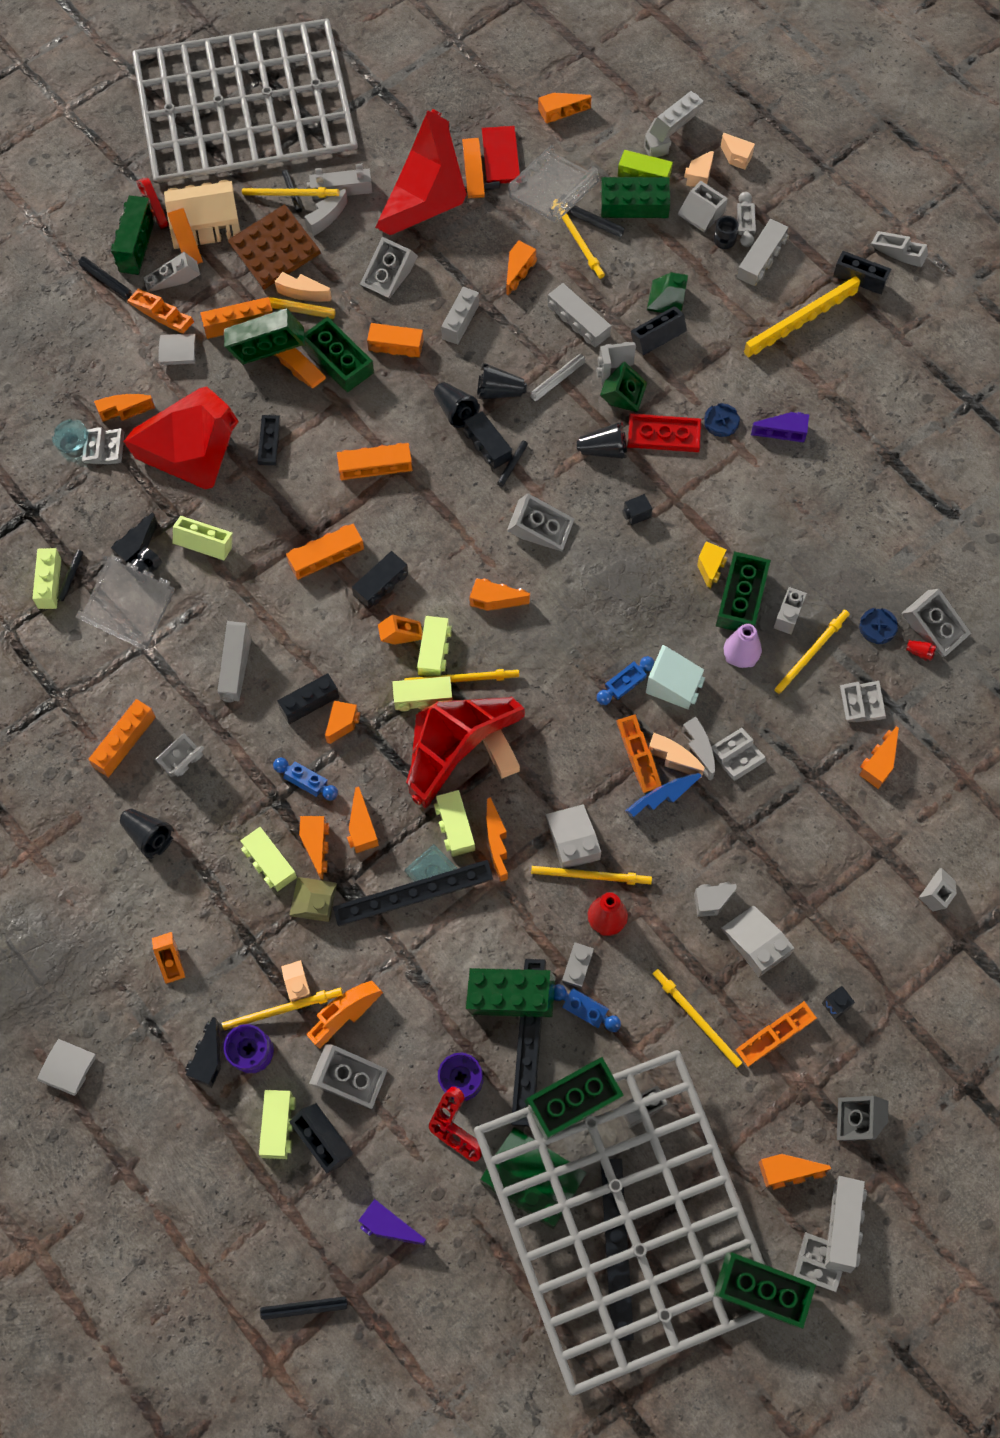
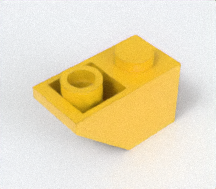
[697,542,728,588]

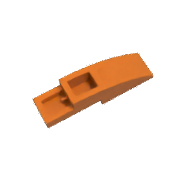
[306,981,383,1049]

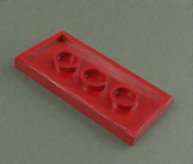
[482,126,520,184]
[627,414,701,453]

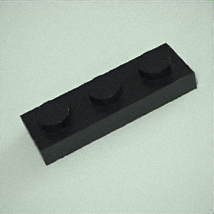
[257,415,281,466]

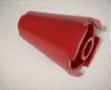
[588,892,628,936]

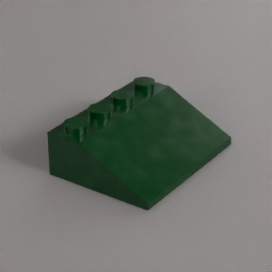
[480,1127,587,1230]

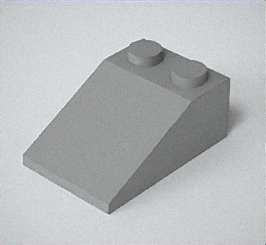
[360,237,418,299]
[507,494,574,551]
[901,589,971,657]
[546,804,601,869]
[721,905,794,977]
[309,1045,388,1109]

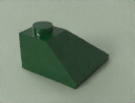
[647,272,688,313]
[600,362,648,412]

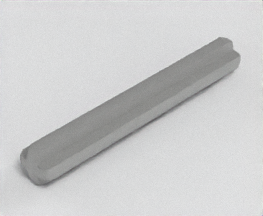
[530,354,585,401]

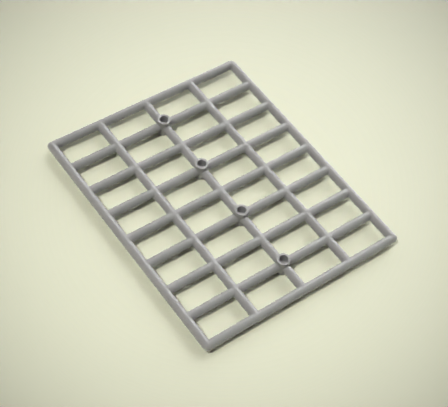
[132,18,358,183]
[474,1050,765,1396]

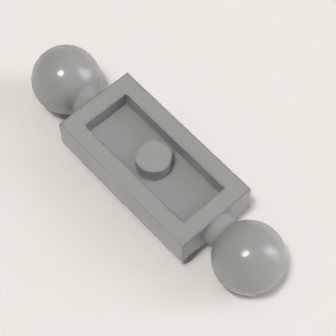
[737,192,756,247]

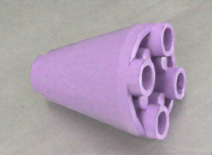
[724,624,762,668]

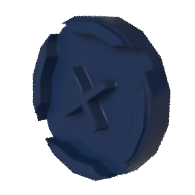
[704,403,740,437]
[859,608,898,644]

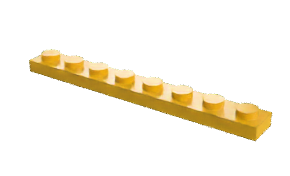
[744,276,860,357]

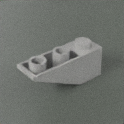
[144,252,200,292]

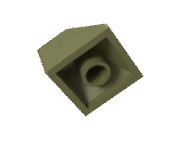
[290,877,337,922]

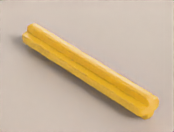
[269,297,336,319]

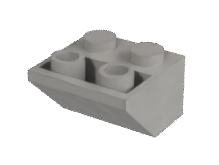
[678,181,728,233]

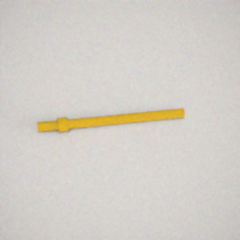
[242,187,340,198]
[553,200,605,279]
[774,610,850,694]
[405,669,519,682]
[531,866,652,885]
[653,969,743,1068]
[222,987,343,1031]

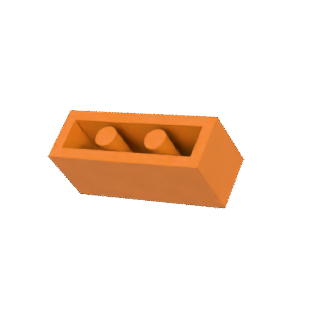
[367,323,424,357]

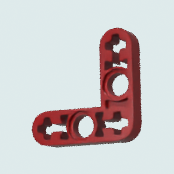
[136,178,169,229]
[429,1087,483,1162]

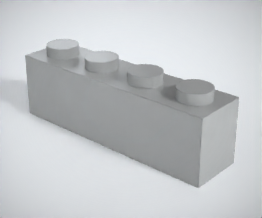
[649,91,703,142]
[737,219,789,286]
[547,283,611,348]
[825,1176,867,1273]

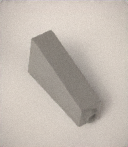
[217,621,252,702]

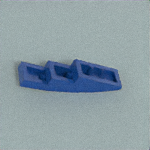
[625,773,702,817]

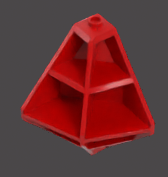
[375,109,467,235]
[123,386,239,489]
[406,696,525,809]

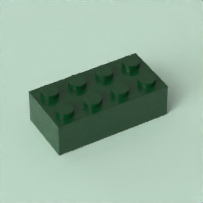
[601,177,670,218]
[111,195,155,275]
[224,308,305,365]
[302,317,374,393]
[716,551,771,631]
[466,968,555,1017]
[524,1057,624,1141]
[713,1252,816,1329]

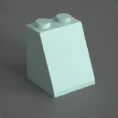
[646,645,705,710]

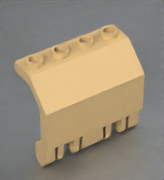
[164,180,241,249]

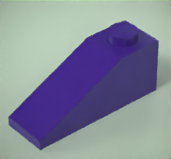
[751,412,809,443]
[358,1199,427,1245]

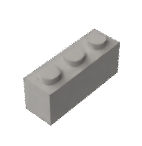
[441,287,479,345]

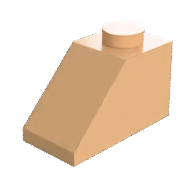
[721,133,755,170]
[684,151,714,187]
[281,960,311,1002]

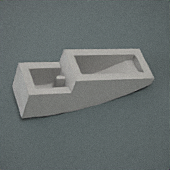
[304,189,347,236]
[871,231,928,267]
[681,717,715,780]

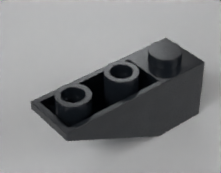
[111,512,158,567]
[185,1017,221,1088]

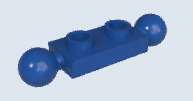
[597,656,655,705]
[273,757,338,801]
[554,984,621,1032]

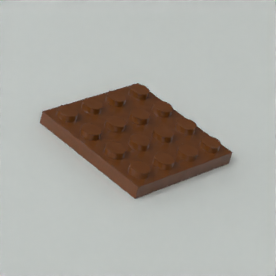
[228,204,321,290]

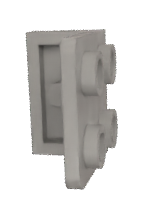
[596,342,636,385]
[155,733,205,777]

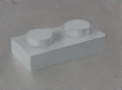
[562,942,594,988]

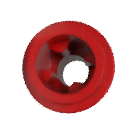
[906,640,936,661]

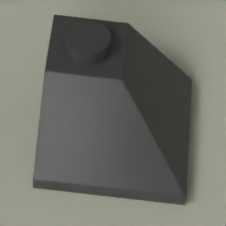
[837,1096,889,1141]

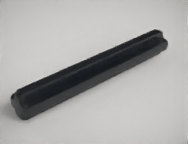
[563,202,625,237]
[78,256,132,299]
[260,1297,348,1320]

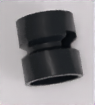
[714,216,739,249]
[127,547,162,583]

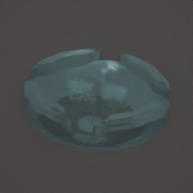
[52,419,88,453]

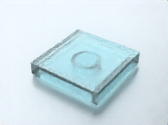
[404,844,458,900]

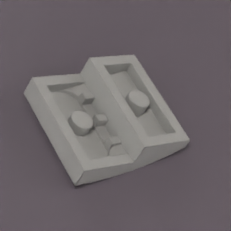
[159,333,196,365]
[82,427,125,464]
[840,681,886,722]
[711,728,766,781]
[37,1039,96,1096]
[793,1232,842,1292]

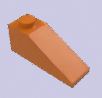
[347,787,379,853]

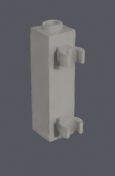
[307,164,372,200]

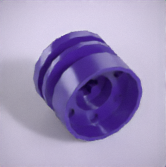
[224,1024,274,1073]
[438,1053,484,1101]

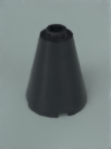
[477,363,527,400]
[434,382,480,428]
[576,422,627,459]
[120,809,174,859]

